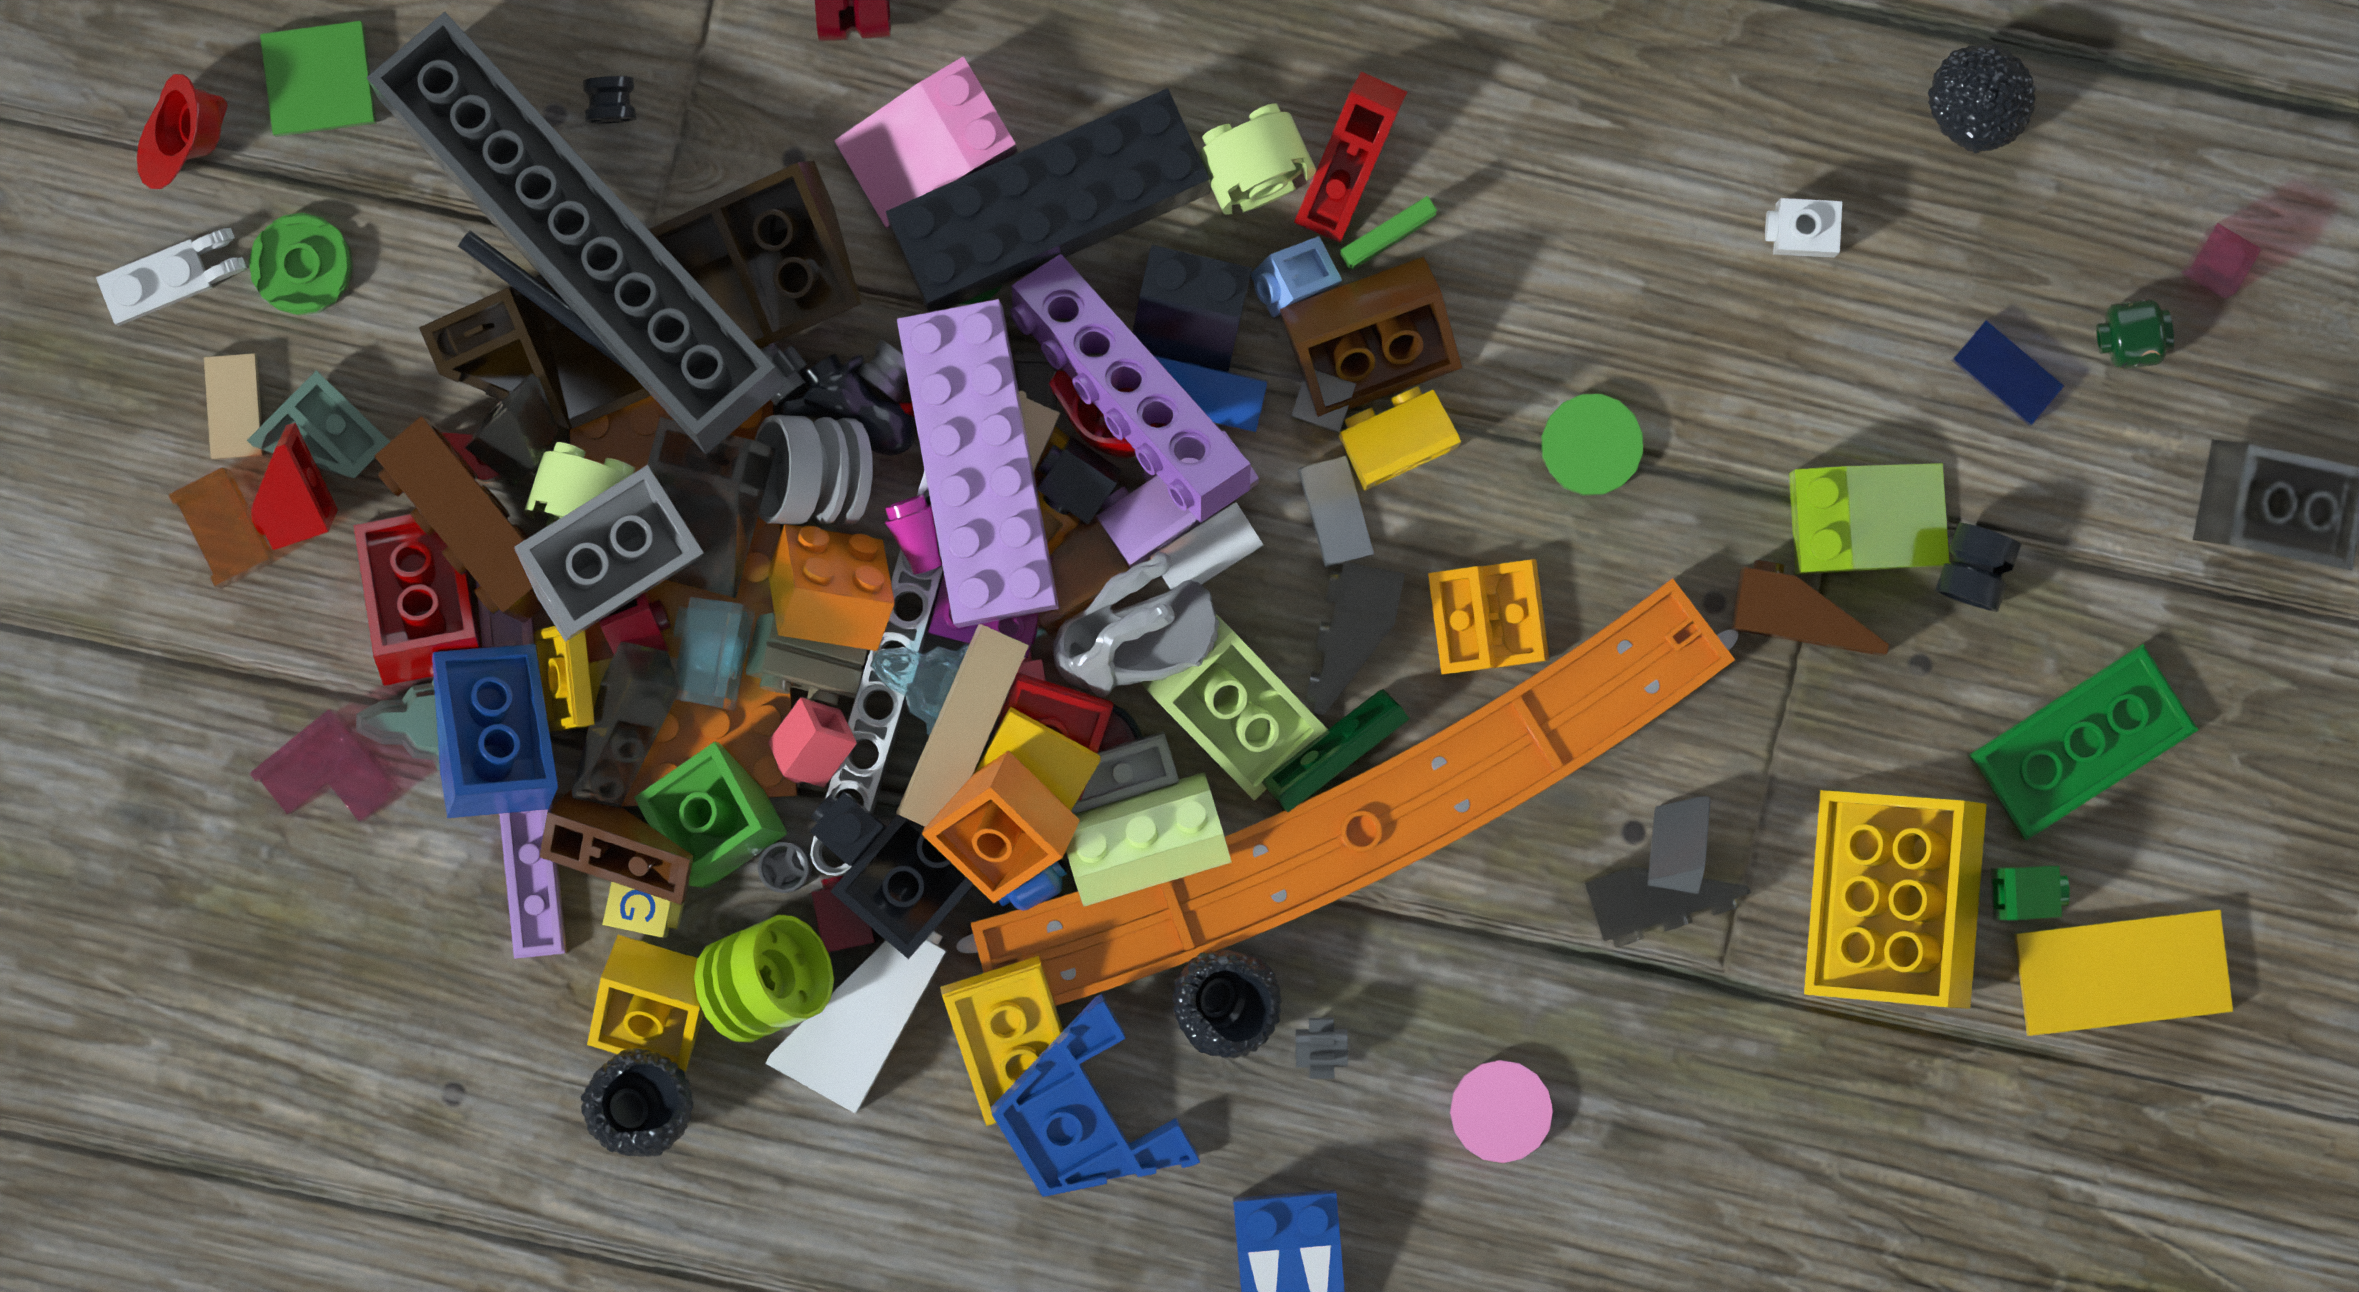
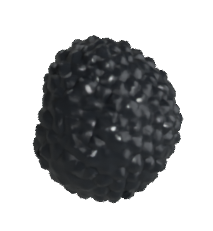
[1928,44,2036,153]
[1173,950,1282,1058]
[581,1048,693,1157]

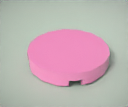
[1450,1060,1553,1163]

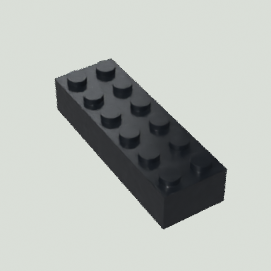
[886,88,1210,313]

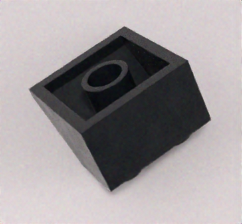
[1132,245,1252,372]

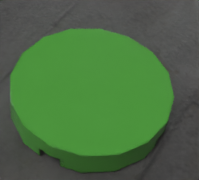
[249,213,353,316]
[1541,394,1643,496]

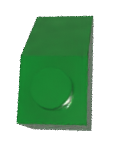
[1991,865,2070,920]

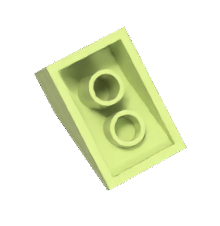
[1140,614,1328,801]

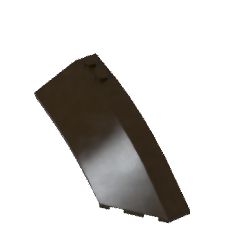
[419,160,862,430]

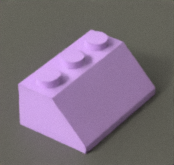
[1096,431,1259,568]

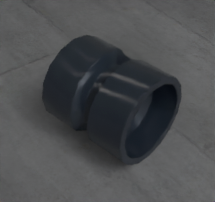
[1935,522,2021,612]

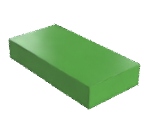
[1340,196,1437,270]

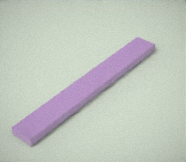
[476,581,567,959]

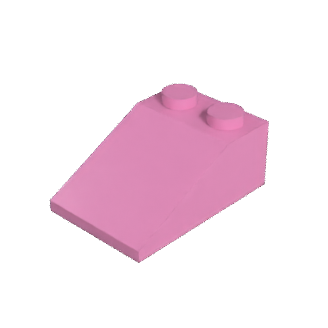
[834,56,1018,229]

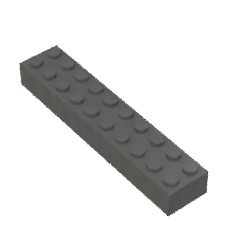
[366,12,785,454]

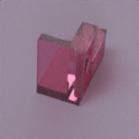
[249,709,402,822]

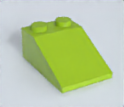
[1789,463,1949,575]

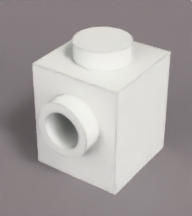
[1765,198,1842,258]

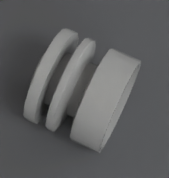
[750,415,873,526]

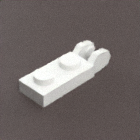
[96,228,247,326]

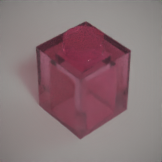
[2181,223,2262,299]

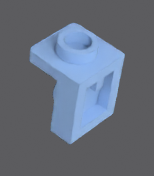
[1251,236,1342,317]

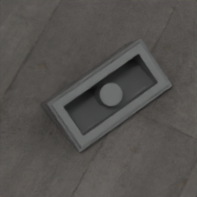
[1297,456,1374,568]
[1647,796,1711,894]

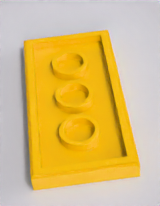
[2014,909,2233,1036]

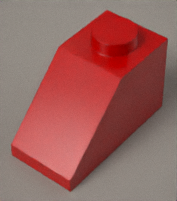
[251,423,338,550]

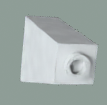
[766,931,948,1113]

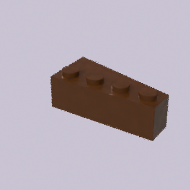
[374,416,543,623]

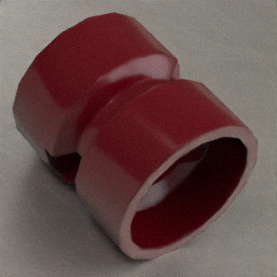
[815,0,891,42]

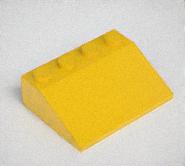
[1804,790,1987,1009]

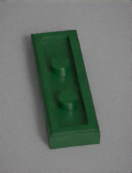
[1262,689,1410,813]

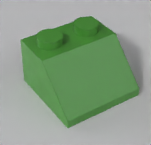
[634,742,788,889]

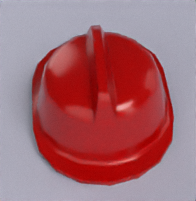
[137,74,228,189]

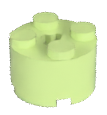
[1198,103,1316,215]
[524,442,635,526]

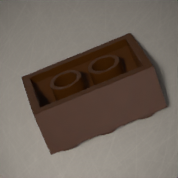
[1280,256,1462,417]

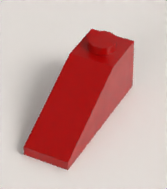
[1294,71,1407,243]

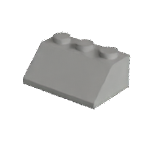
[514,465,703,642]

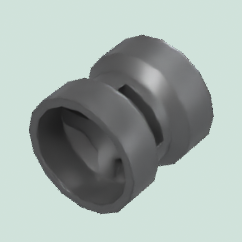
[758,842,812,893]

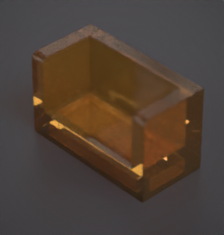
[168,467,276,589]

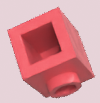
[768,697,857,788]

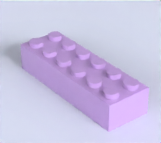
[897,299,1059,628]

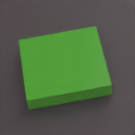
[260,21,377,137]

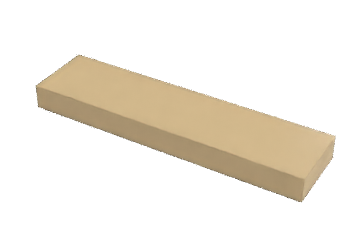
[896,624,1029,827]

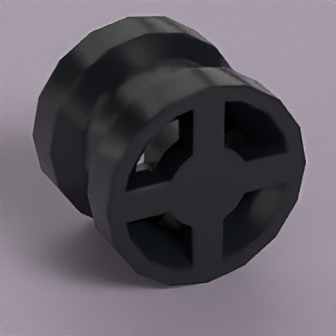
[583,76,636,124]

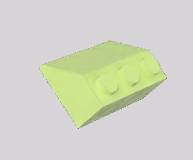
[1066,772,1232,907]

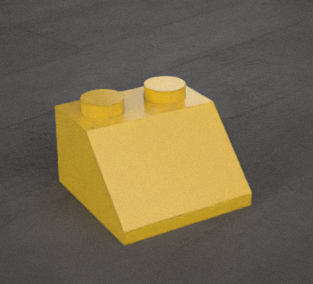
[1339,386,1461,491]
[587,935,704,1073]

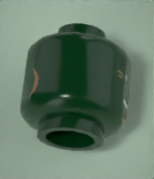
[2096,299,2174,369]

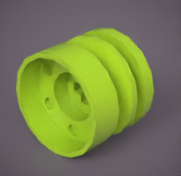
[694,915,834,1043]

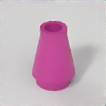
[885,494,942,575]

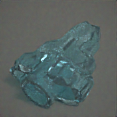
[870,644,969,735]

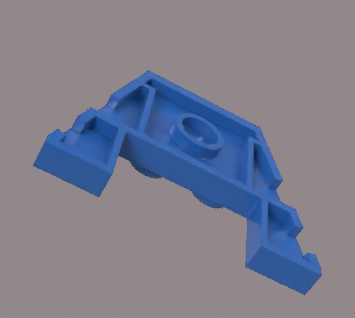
[991,994,1200,1197]

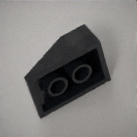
[830,815,975,960]

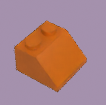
[922,750,1080,903]

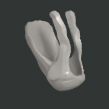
[1053,551,1220,698]

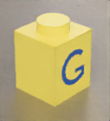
[602,882,684,938]

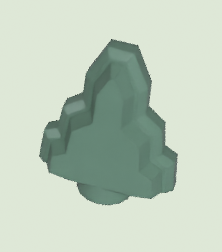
[356,679,440,770]

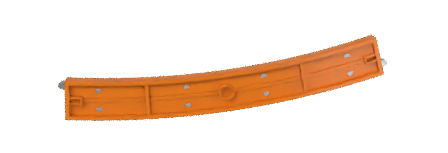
[956,578,1738,1006]

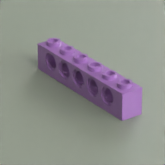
[1010,254,1251,523]

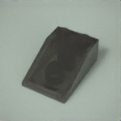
[2193,439,2359,571]

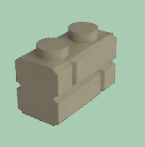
[746,613,867,707]

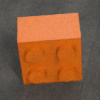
[768,524,895,651]

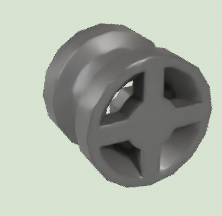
[857,340,908,402]

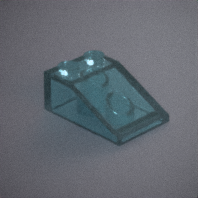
[664,597,755,711]

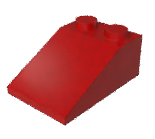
[353,514,482,686]

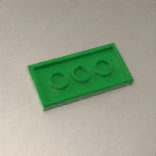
[1969,644,2198,840]

